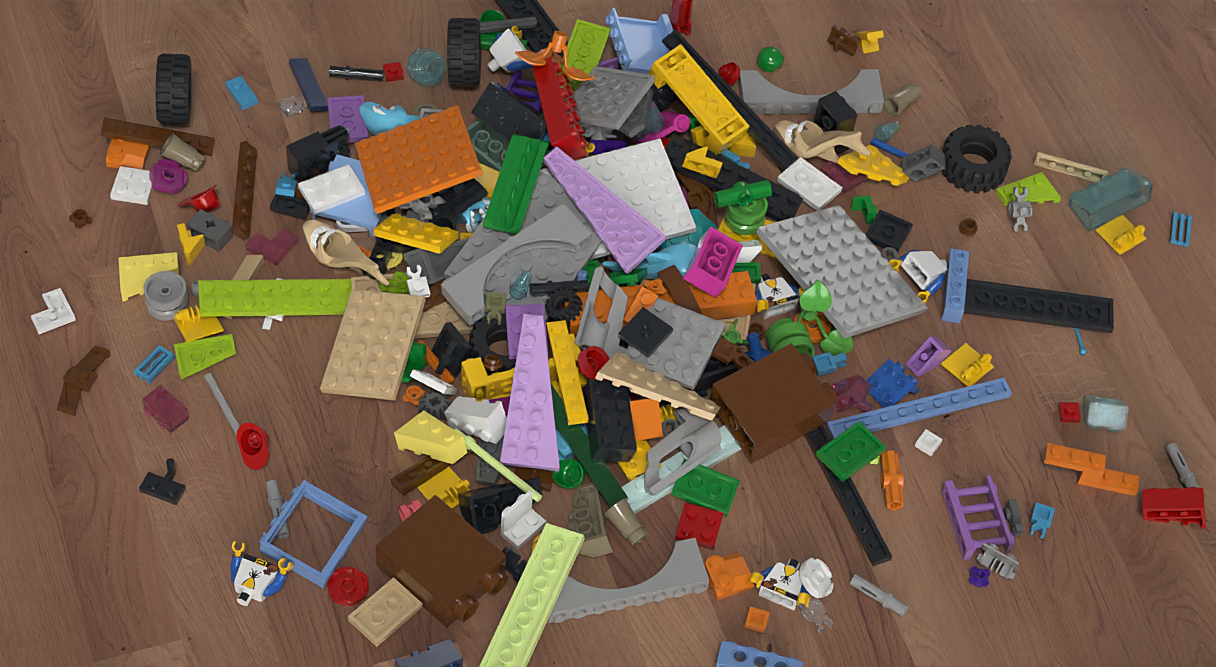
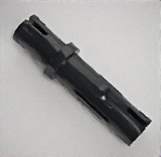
[329,65,384,82]
[530,279,589,296]

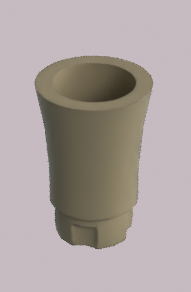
[883,82,922,117]
[160,133,204,171]
[604,499,648,546]

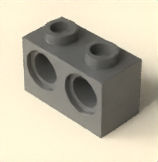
[903,144,945,182]

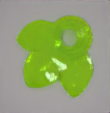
[378,270,410,295]

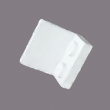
[500,490,546,550]

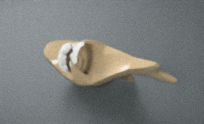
[774,120,871,163]
[302,220,389,286]

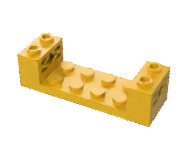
[648,44,750,155]
[461,333,581,402]

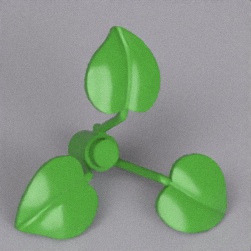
[765,279,853,356]

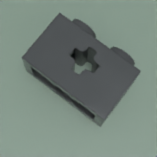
[187,209,233,252]

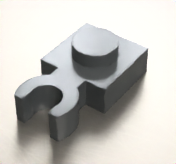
[1003,499,1024,537]

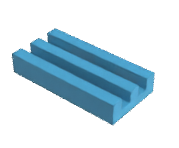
[1170,212,1192,247]
[134,345,175,384]

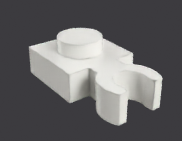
[406,265,430,298]

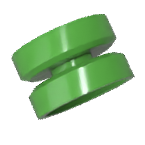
[725,197,768,235]
[767,322,815,358]

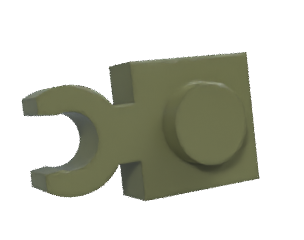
[485,292,506,325]

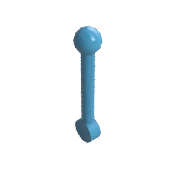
[1073,328,1087,355]

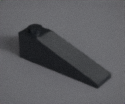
[458,477,542,534]

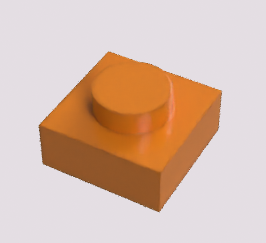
[744,606,770,633]

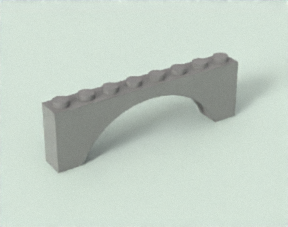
[738,69,884,114]
[441,203,592,326]
[548,538,709,623]

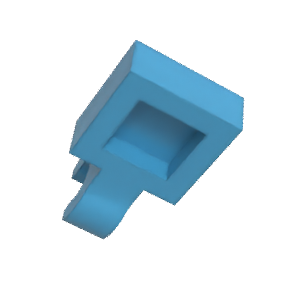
[812,352,847,376]

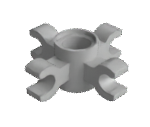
[581,123,618,140]
[1008,187,1033,232]
[400,194,445,223]

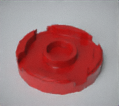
[327,566,369,606]

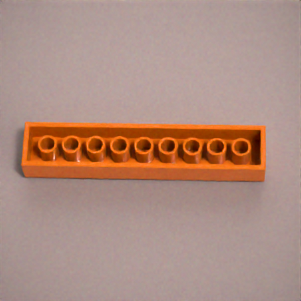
[561,271,757,338]

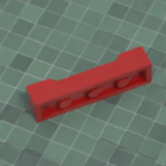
[670,0,693,36]

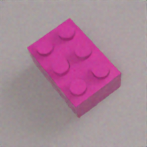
[683,226,743,298]

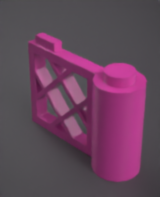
[628,110,690,144]

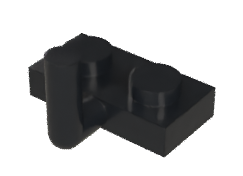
[139,458,186,506]

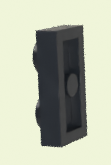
[270,194,310,220]

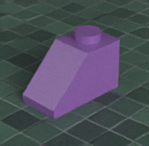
[906,336,952,377]

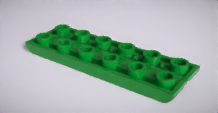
[483,134,550,235]

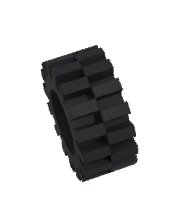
[545,287,583,324]

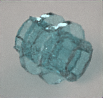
[407,48,446,86]

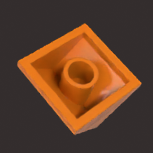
[630,397,663,441]

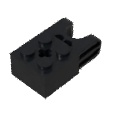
[286,125,350,183]

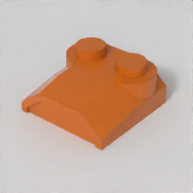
[106,138,152,170]
[704,552,754,600]

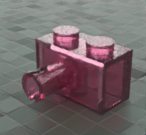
[832,374,873,413]
[143,385,189,433]

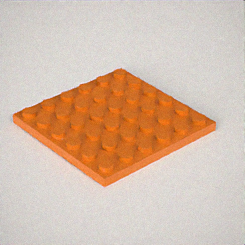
[355,105,483,214]

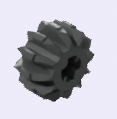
[418,390,451,421]

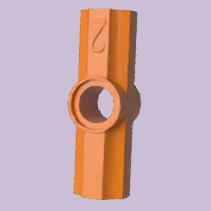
[880,451,904,510]

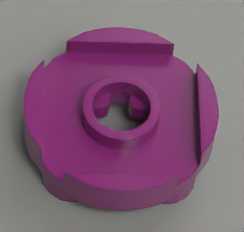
[149,159,187,194]

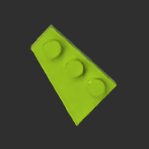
[995,172,1061,206]
[174,334,236,380]

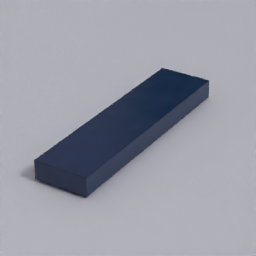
[289,58,328,111]

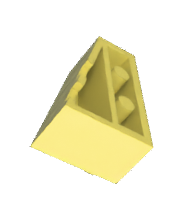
[119,252,180,302]
[394,410,467,464]

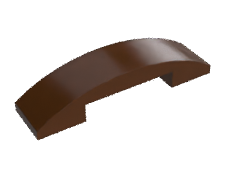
[657,265,703,315]

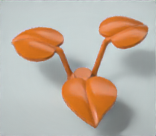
[515,31,596,81]

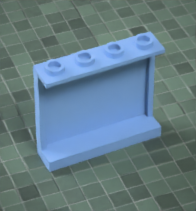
[606,8,673,74]
[310,155,388,238]

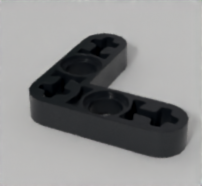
[367,237,419,279]

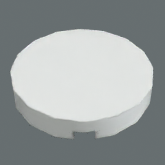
[800,558,833,598]

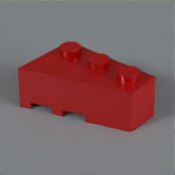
[1142,487,1206,529]

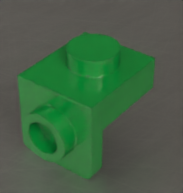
[850,195,877,224]

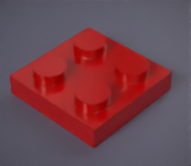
[675,503,724,550]

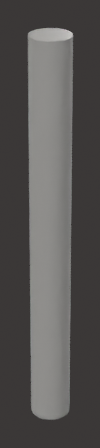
[205,373,240,436]

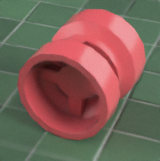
[398,499,422,522]

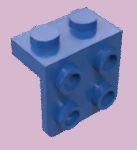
[863,358,920,408]

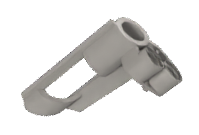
[575,266,628,359]
[644,407,722,494]

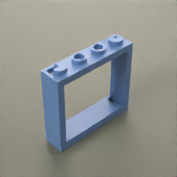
[259,480,367,588]

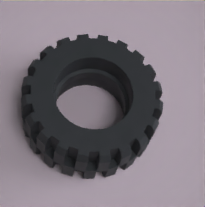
[447,18,481,86]
[155,53,192,124]
[942,125,1012,193]
[469,313,516,376]

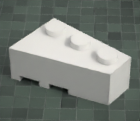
[444,396,507,444]

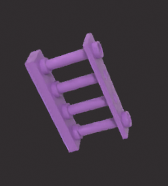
[941,475,1014,560]

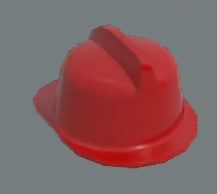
[177,184,220,213]
[578,346,610,379]
[236,422,269,470]

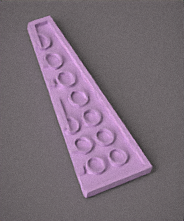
[544,147,666,274]
[500,314,560,471]

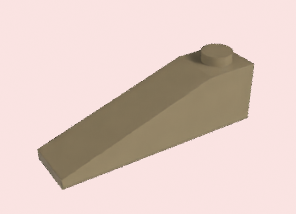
[566,482,613,558]

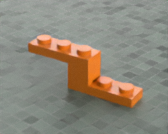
[1044,443,1139,496]

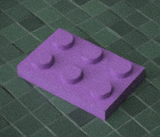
[328,95,368,143]
[505,304,548,359]

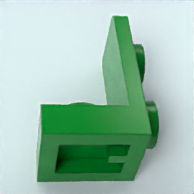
[401,342,427,382]

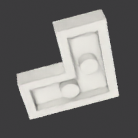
[31,288,76,334]

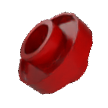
[718,62,741,86]

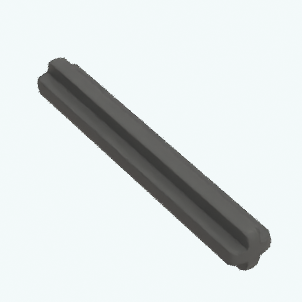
[480,17,537,33]

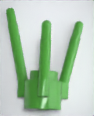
[724,319,749,345]

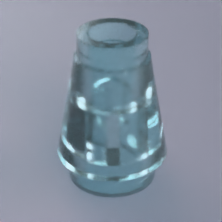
[874,121,900,142]
[509,271,532,300]

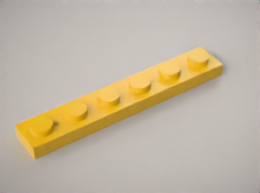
[546,320,588,425]

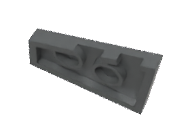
[476,433,505,486]

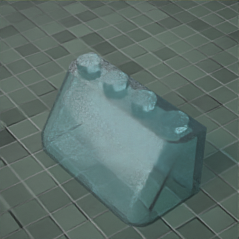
[1068,167,1153,232]

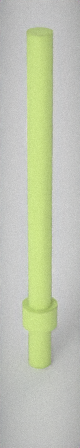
[454,428,542,502]

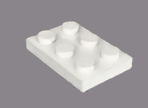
[777,157,842,211]
[298,164,365,214]

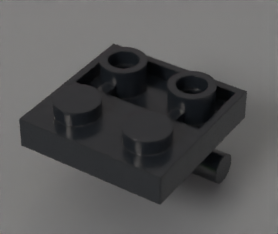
[438,178,488,215]
[431,322,472,377]

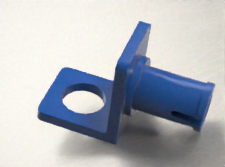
[744,332,771,362]

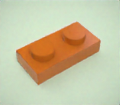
[623,286,658,323]

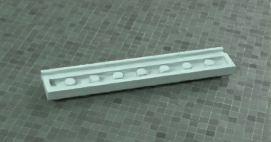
[622,425,741,514]

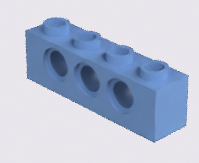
[941,248,969,324]
[716,641,804,667]

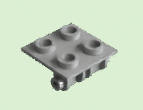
[976,543,1020,580]

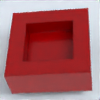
[383,62,404,82]
[1058,402,1081,423]

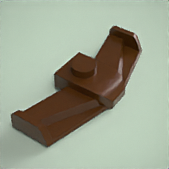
[674,171,718,227]
[57,345,110,416]

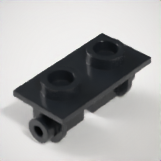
[502,546,528,583]

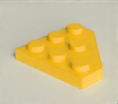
[837,145,910,186]

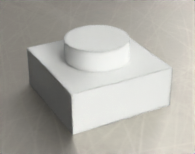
[915,430,943,456]

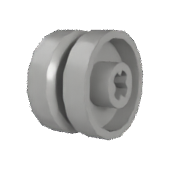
[143,271,188,321]

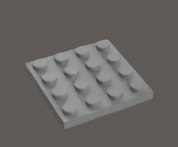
[572,66,655,130]
[625,298,726,390]

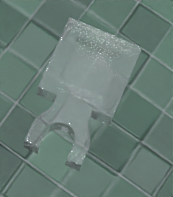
[278,94,309,117]
[798,596,834,634]

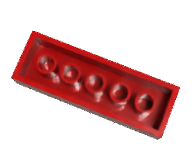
[532,56,588,161]

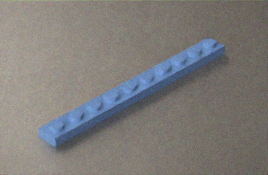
[826,378,1012,440]

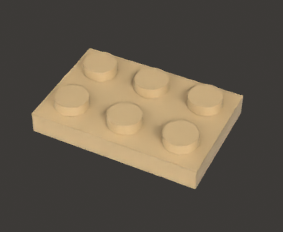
[348,577,423,647]

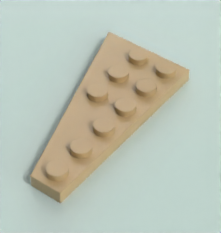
[595,352,720,421]

